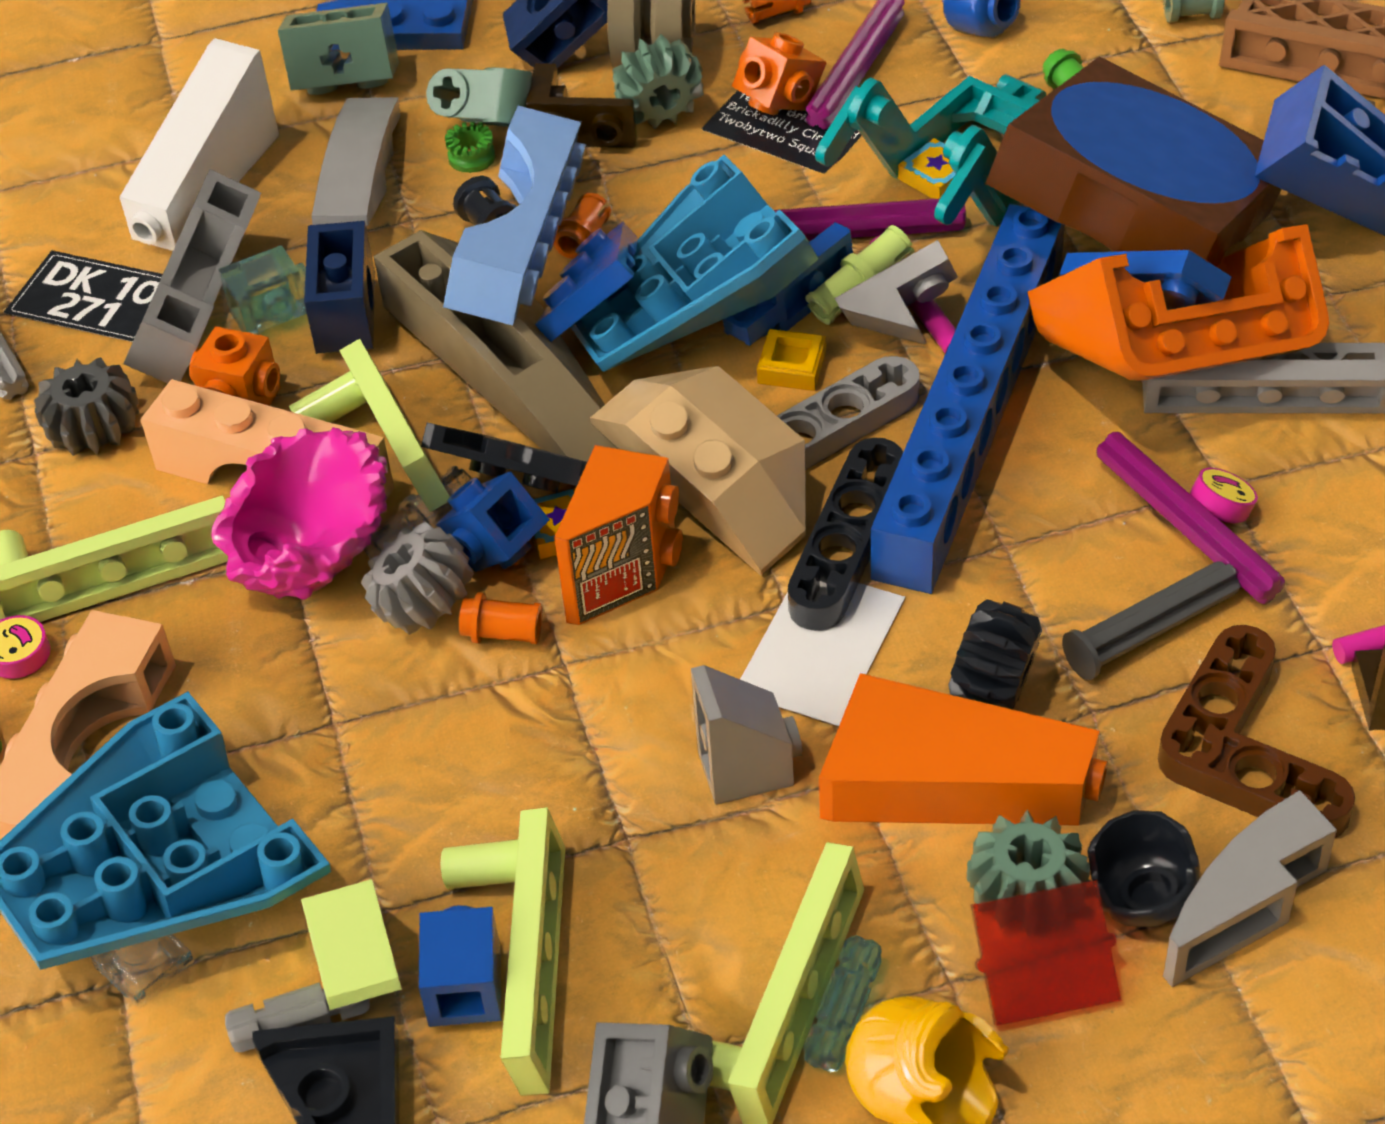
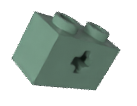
[278,3,399,95]

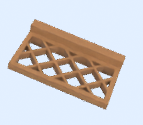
[1219,0,1385,99]

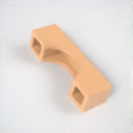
[140,379,394,501]
[0,610,176,840]

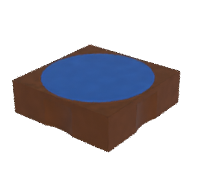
[985,56,1281,267]

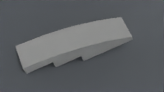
[312,97,400,226]

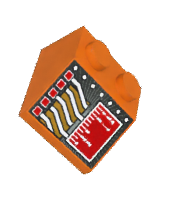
[554,445,683,625]

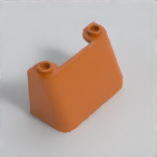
[1027,224,1329,381]

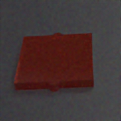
[970,880,1121,1026]

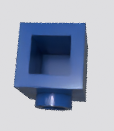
[419,905,502,1027]

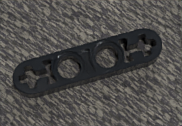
[788,437,903,630]

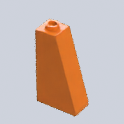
[819,673,1108,825]

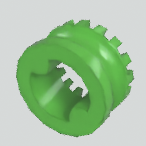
[445,121,496,173]

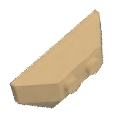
[590,366,806,576]

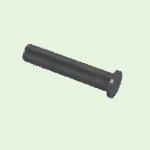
[1062,561,1240,680]

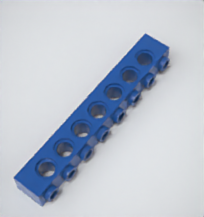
[871,204,1065,594]

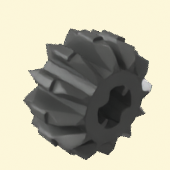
[34,357,139,456]

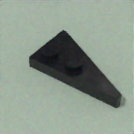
[421,422,587,493]
[252,1016,399,1124]

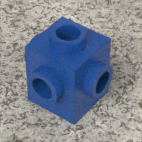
[436,471,550,572]

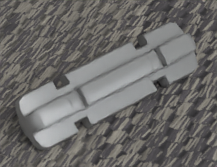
[225,982,369,1052]

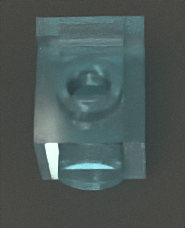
[218,245,307,335]

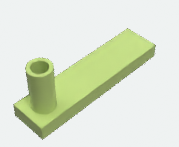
[289,339,450,512]
[0,495,228,622]
[441,807,566,1096]
[709,842,865,1124]

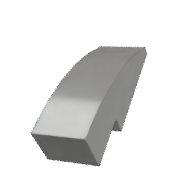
[1163,790,1337,987]

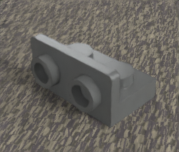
[584,1022,713,1124]

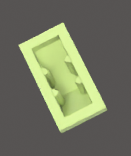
[301,879,402,1010]

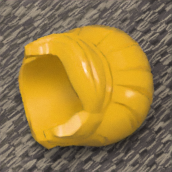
[845,996,1009,1124]

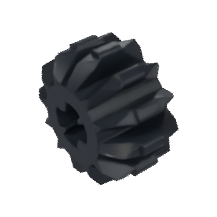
[948,599,1042,710]

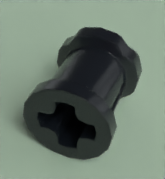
[453,175,517,225]

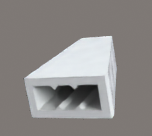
[120,38,279,251]

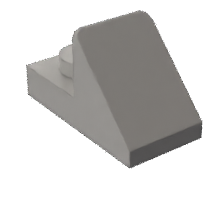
[835,240,958,344]

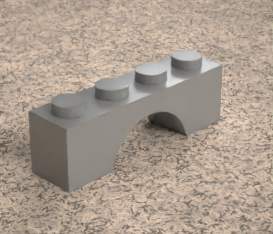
[123,169,261,383]

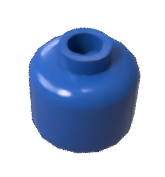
[942,0,1021,38]

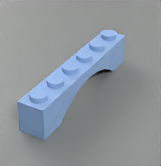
[443,106,586,326]

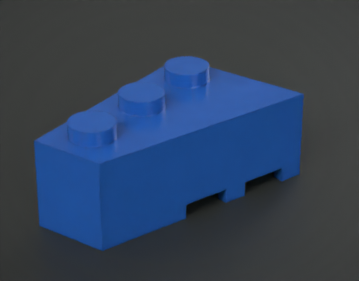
[1254,65,1385,236]

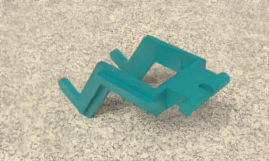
[815,74,1046,227]

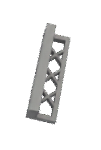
[1142,343,1385,413]

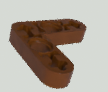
[1158,625,1355,838]

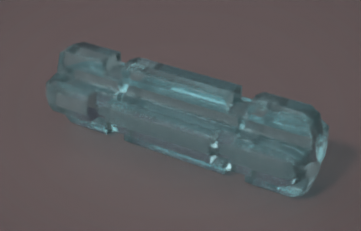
[804,935,882,1072]

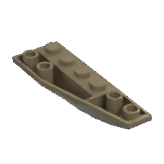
[374,230,619,462]

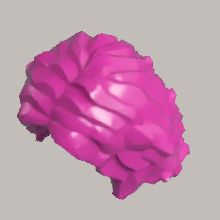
[211,427,388,599]

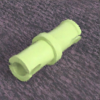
[805,225,915,325]

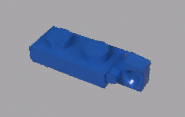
[723,222,853,346]

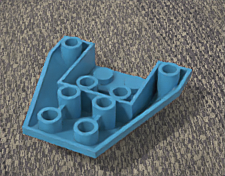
[571,155,818,372]
[0,692,331,970]

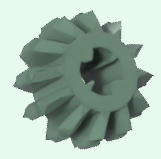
[612,34,704,129]
[967,809,1090,936]

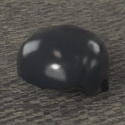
[1087,810,1201,927]

